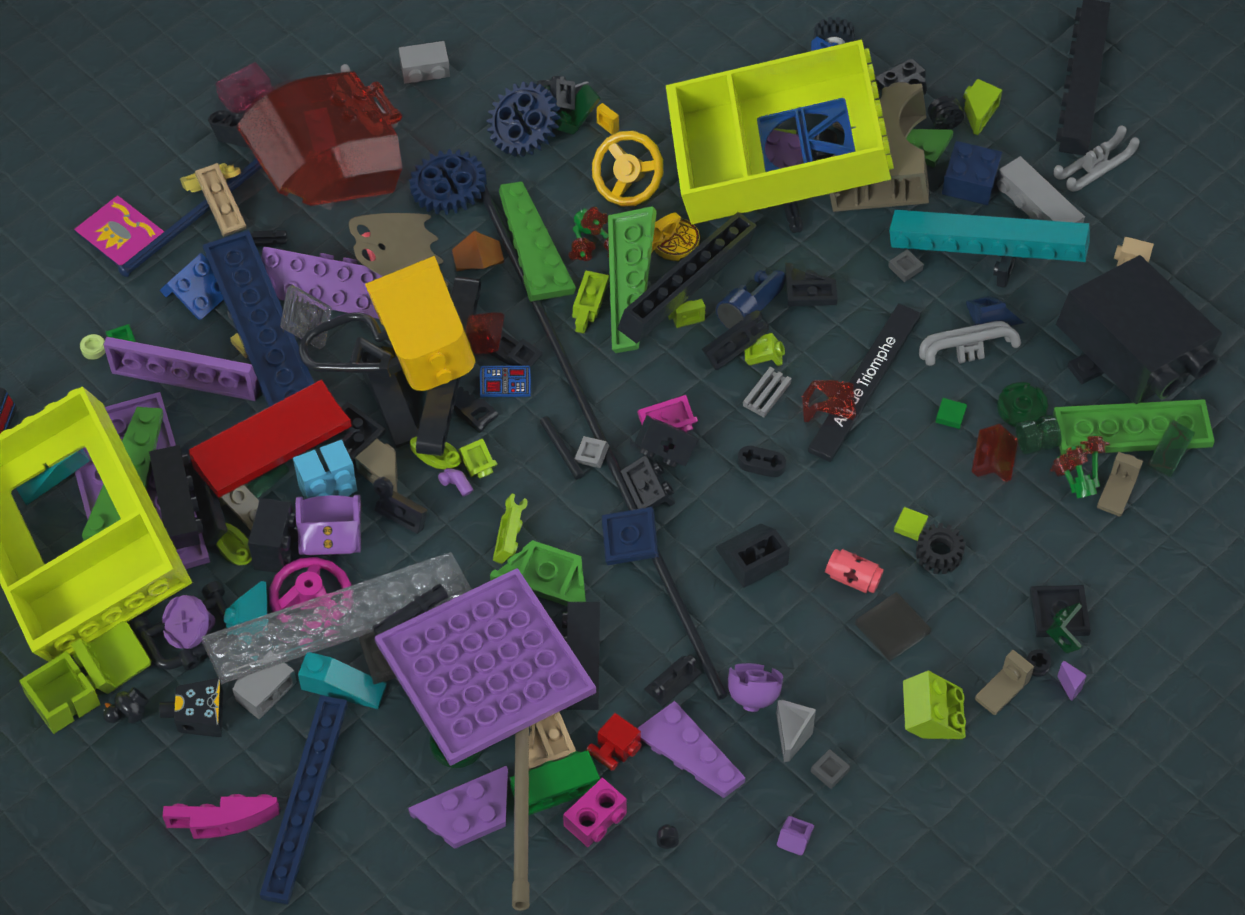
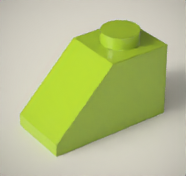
[963,79,1002,135]

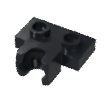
[874,58,927,95]

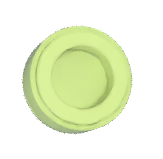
[80,334,105,360]

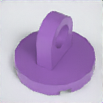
[162,595,215,649]

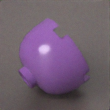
[728,663,783,712]

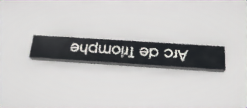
[808,303,921,462]

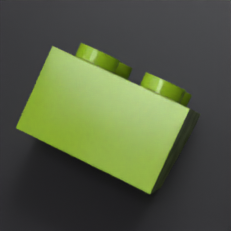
[903,670,966,739]

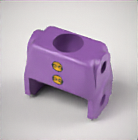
[295,495,361,555]

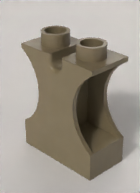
[830,82,929,212]

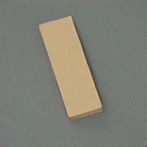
[195,163,246,237]

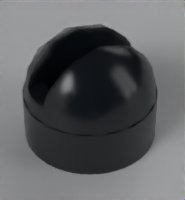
[656,824,679,849]

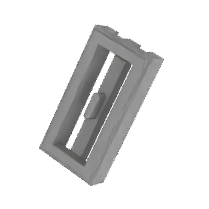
[743,367,791,418]

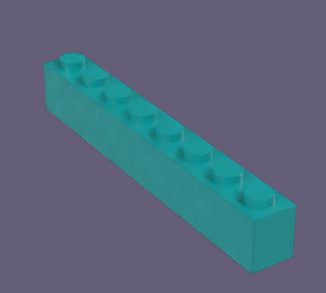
[889,210,1090,262]

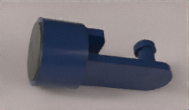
[716,270,785,329]

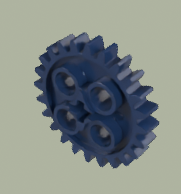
[487,81,561,157]
[409,149,487,215]

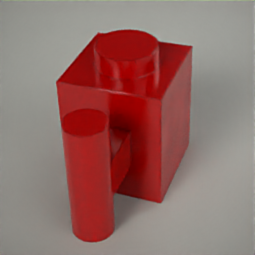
[586,713,642,771]

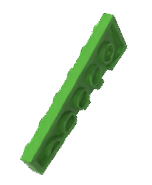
[608,206,656,353]

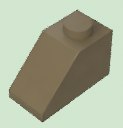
[355,439,398,493]

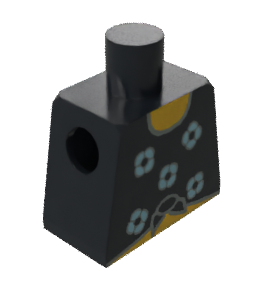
[159,678,224,737]

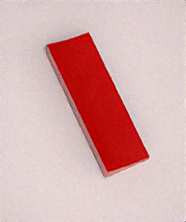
[189,379,352,498]

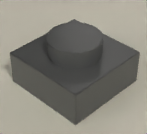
[888,249,924,282]
[811,749,850,789]

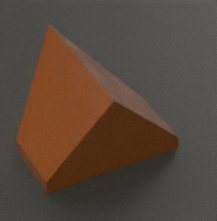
[452,231,504,271]

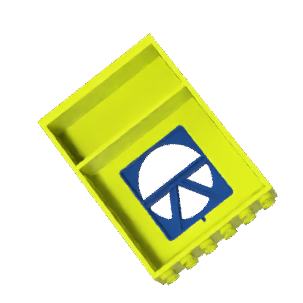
[666,39,894,225]

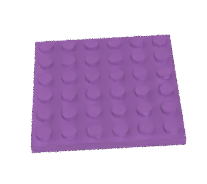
[375,568,596,766]

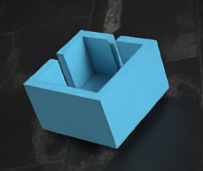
[293,440,357,499]

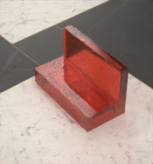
[972,424,1018,482]

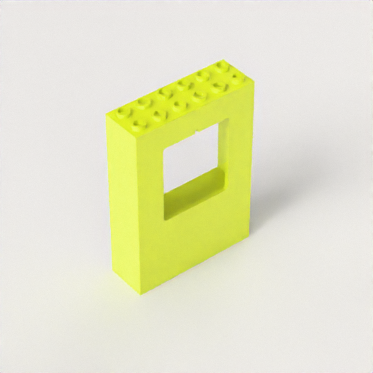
[0,386,192,662]

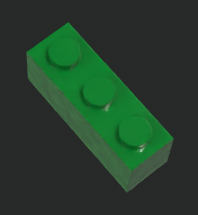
[510,750,600,815]

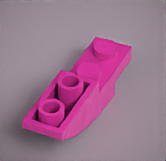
[162,794,280,839]

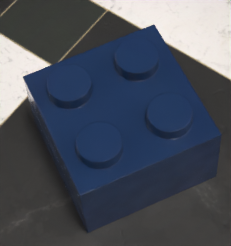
[942,141,1002,205]

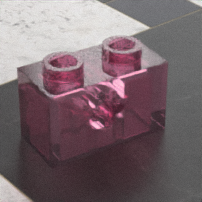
[216,62,273,113]

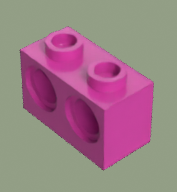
[563,777,627,847]

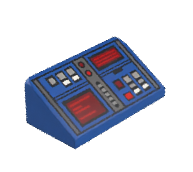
[480,366,531,397]

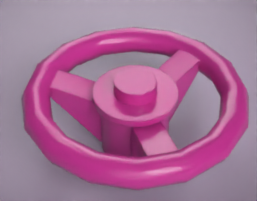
[268,557,352,633]

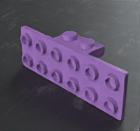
[261,247,383,319]

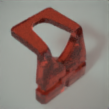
[802,380,856,422]

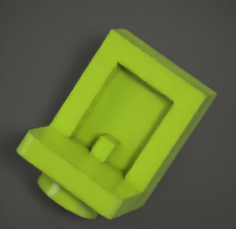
[458,438,497,479]

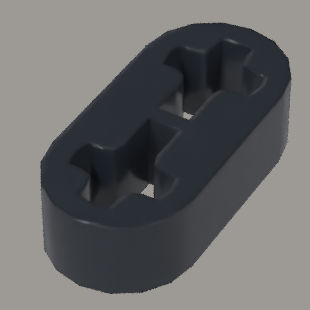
[738,446,786,478]

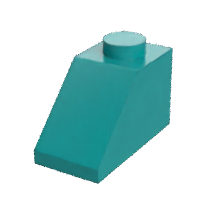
[224,581,268,640]

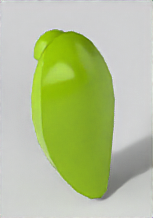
[410,437,461,469]
[216,523,252,565]

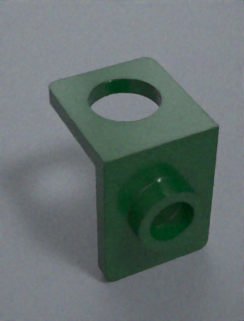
[1046,603,1082,653]

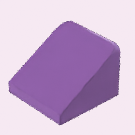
[1057,661,1086,701]
[777,816,814,855]

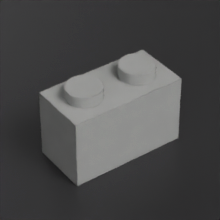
[399,41,450,84]
[232,651,297,719]

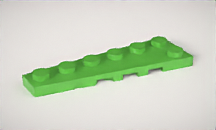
[499,182,576,302]
[82,407,164,541]

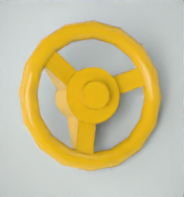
[592,130,663,206]

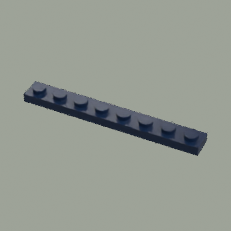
[260,695,348,905]

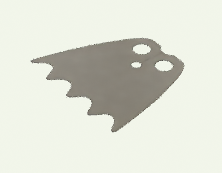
[349,213,449,286]

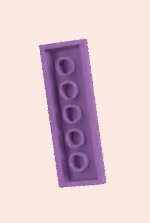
[103,337,260,401]

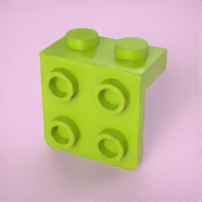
[71,621,151,694]

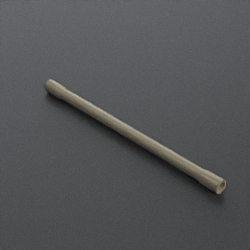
[512,727,530,911]

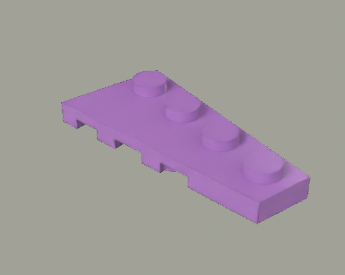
[637,701,745,798]

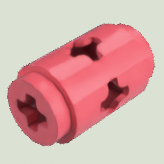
[825,549,884,594]

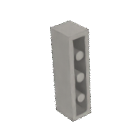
[996,156,1085,223]

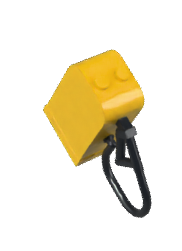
[299,256,475,391]

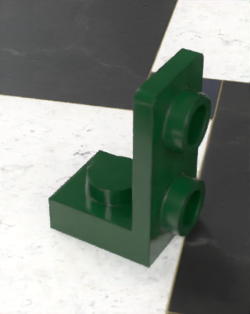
[554,84,601,135]

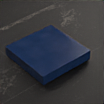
[601,507,659,565]

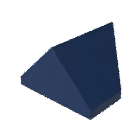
[966,296,1024,326]

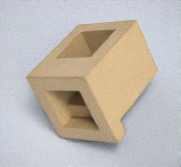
[1114,237,1154,266]

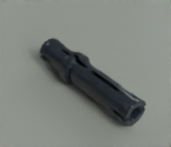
[372,583,449,636]

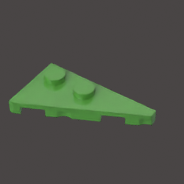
[906,129,954,168]

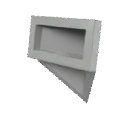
[776,700,816,762]

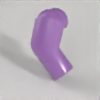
[438,468,474,497]

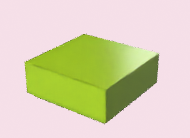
[894,507,928,541]

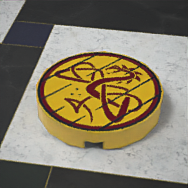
[654,218,700,261]

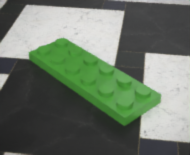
[1053,399,1215,455]

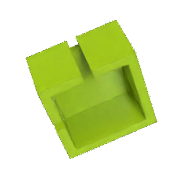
[19,651,101,734]

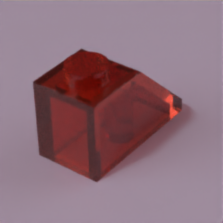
[465,312,504,354]

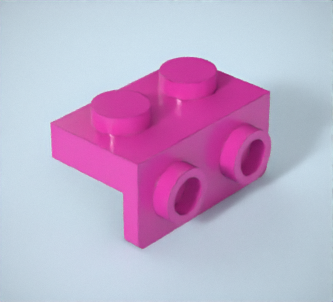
[637,395,698,432]

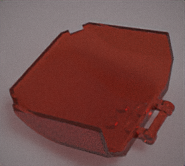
[237,71,402,206]

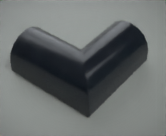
[341,401,386,465]

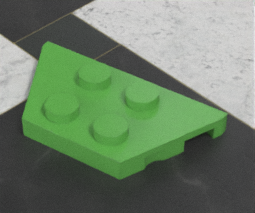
[490,540,586,606]

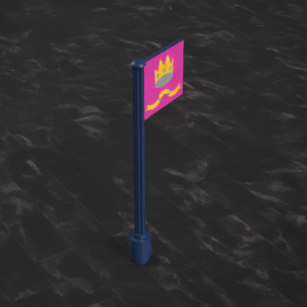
[74,150,287,277]

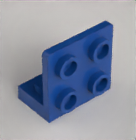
[160,253,223,320]

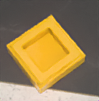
[597,103,619,135]

